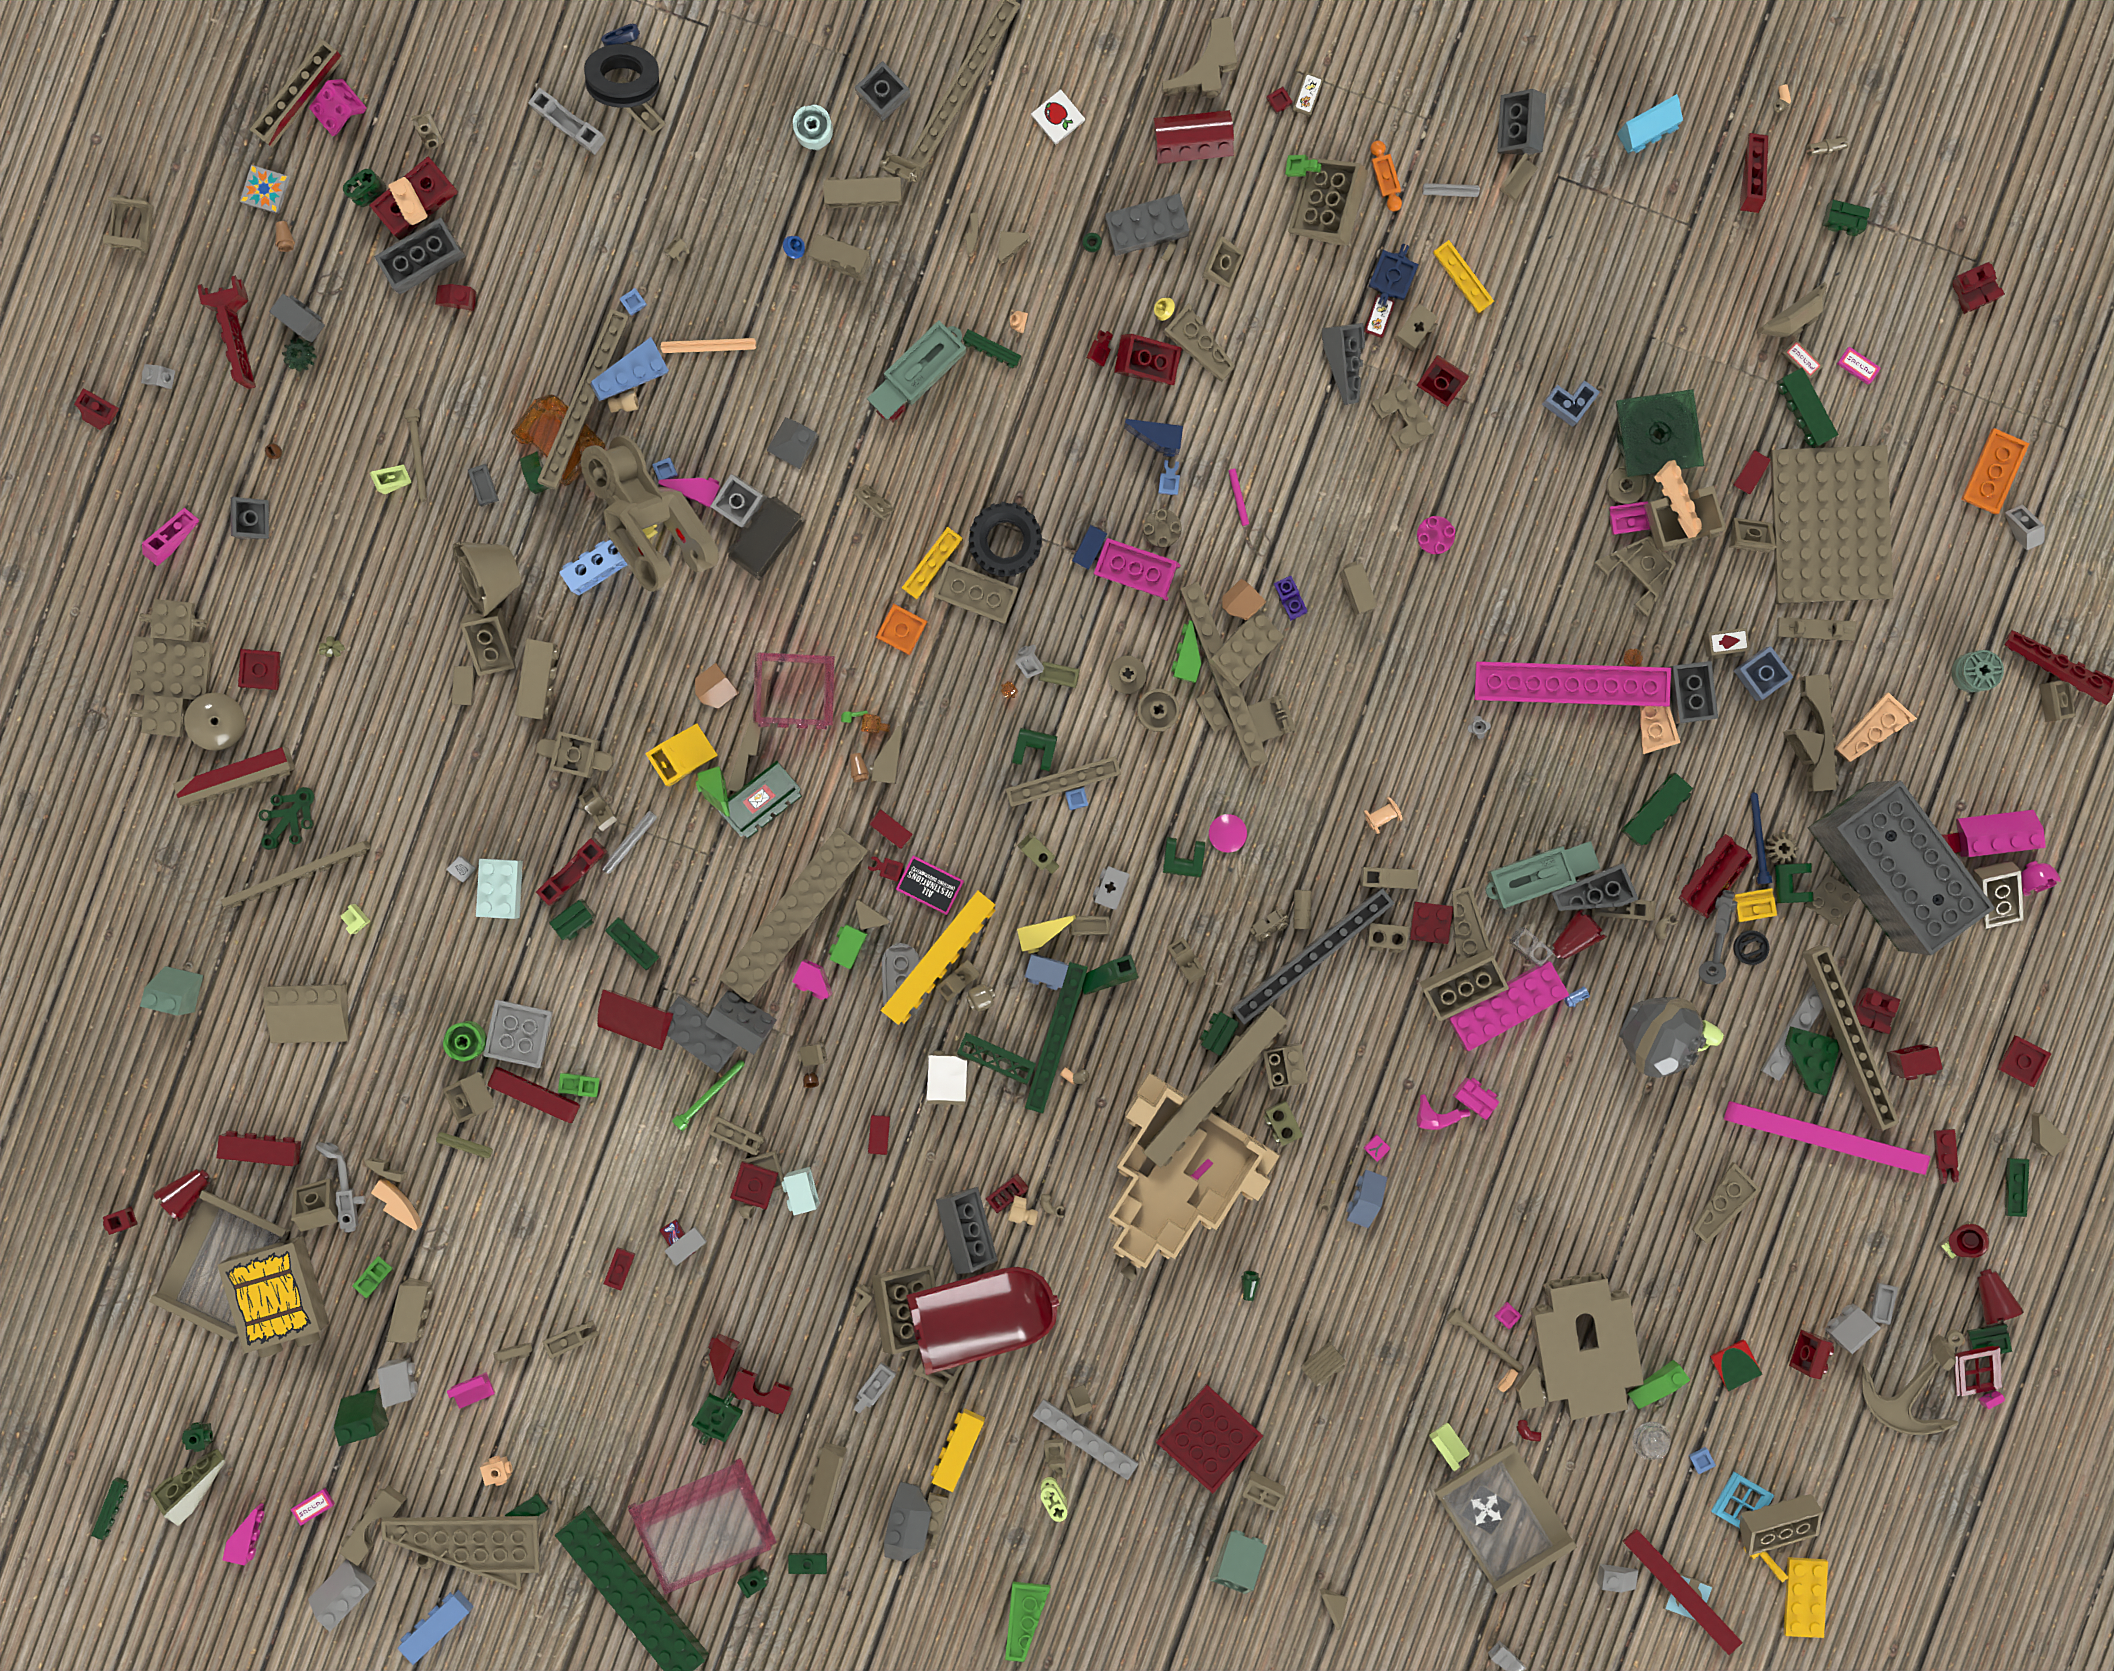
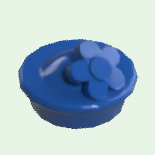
[783,236,805,259]

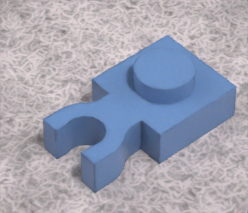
[1158,460,1180,495]

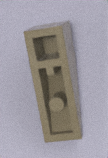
[617,76,666,137]
[869,726,903,784]
[1592,900,1656,920]

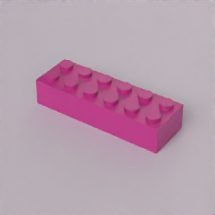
[1447,960,1569,1052]

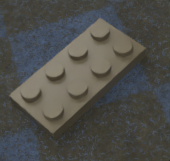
[933,561,1019,624]
[1208,609,1284,688]

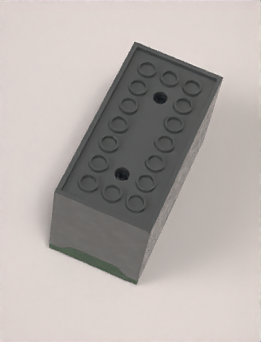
[1807,780,1995,956]

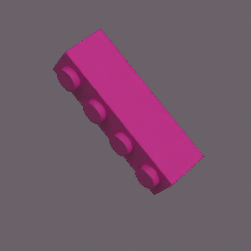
[1956,810,2046,857]

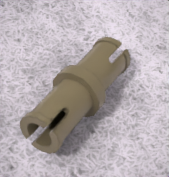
[1806,136,1848,157]

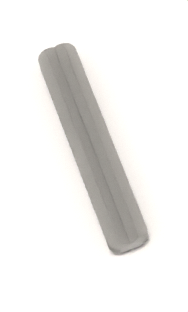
[1422,183,1480,197]

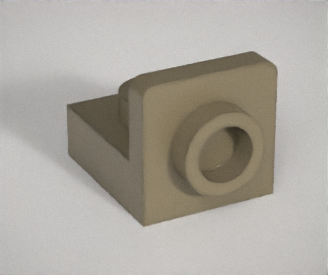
[853,1284,874,1316]

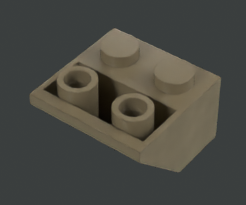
[1263,1043,1308,1089]

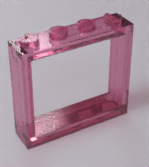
[753,652,835,730]

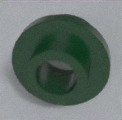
[1083,233,1102,252]

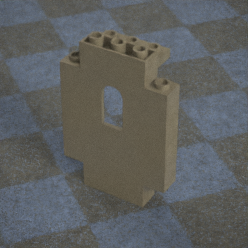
[1531,1272,1644,1420]

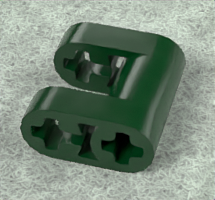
[343,169,386,207]
[1012,728,1058,772]
[1163,837,1205,878]
[1775,863,1814,903]

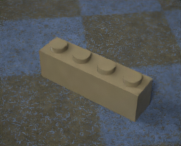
[823,175,903,209]

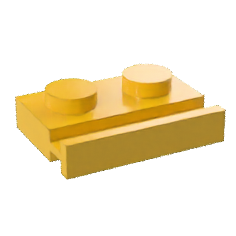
[1734,888,1777,922]

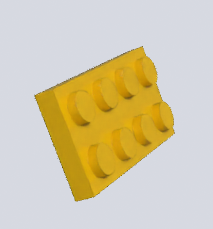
[1784,1557,1828,1638]

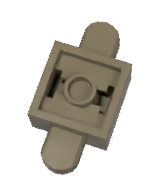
[537,731,614,778]

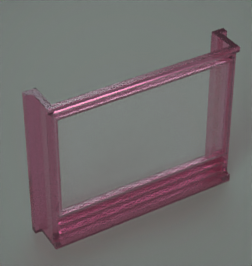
[628,1458,777,1595]

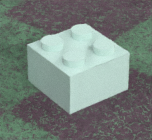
[782,1167,820,1215]

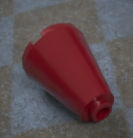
[1552,909,1607,959]
[153,1169,210,1222]
[1977,1269,2024,1325]

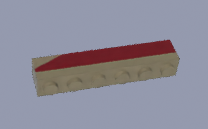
[250,39,344,148]
[173,747,295,808]

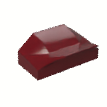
[74,388,120,430]

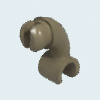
[1655,913,1679,940]
[1040,1194,1065,1218]

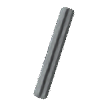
[601,811,657,874]

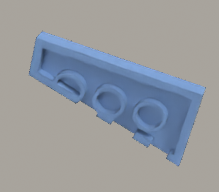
[590,337,669,401]

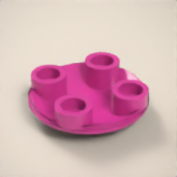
[1417,516,1455,555]
[1209,814,1247,853]

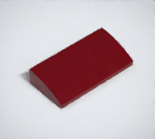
[597,989,674,1050]

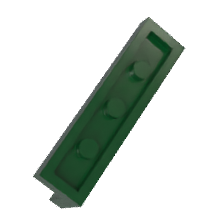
[957,1032,1036,1085]

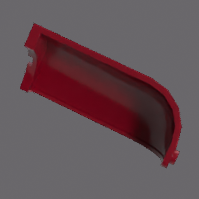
[906,1267,1060,1375]

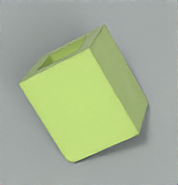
[341,904,370,935]

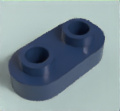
[601,24,640,46]

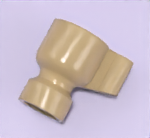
[608,387,639,413]
[1007,1196,1038,1226]

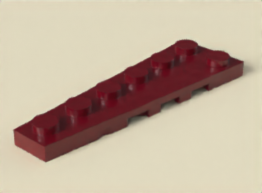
[2004,630,2114,705]

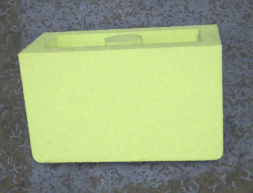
[1429,1423,1470,1471]

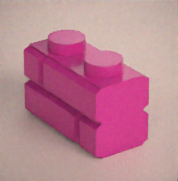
[1453,1077,1499,1120]

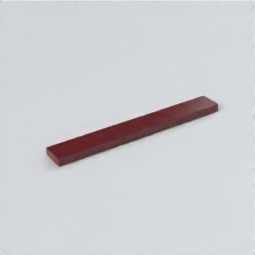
[1623,1528,1743,1655]

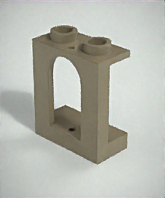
[103,195,154,252]

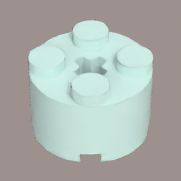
[793,105,833,150]

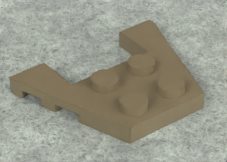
[1594,536,1676,617]

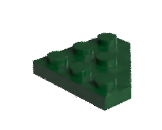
[1785,1026,1840,1096]

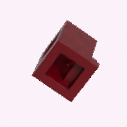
[103,1206,138,1235]

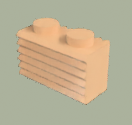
[388,177,428,225]

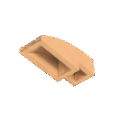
[371,1178,422,1231]

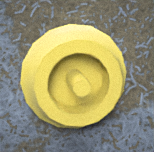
[1154,298,1175,321]

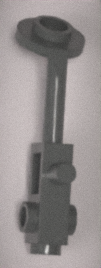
[1699,890,1738,985]

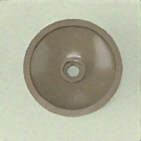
[184,693,245,750]

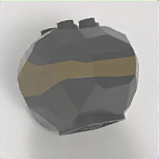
[1619,997,1707,1078]

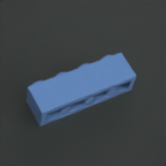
[397,1590,474,1665]

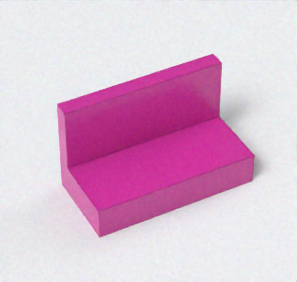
[447,1372,495,1409]

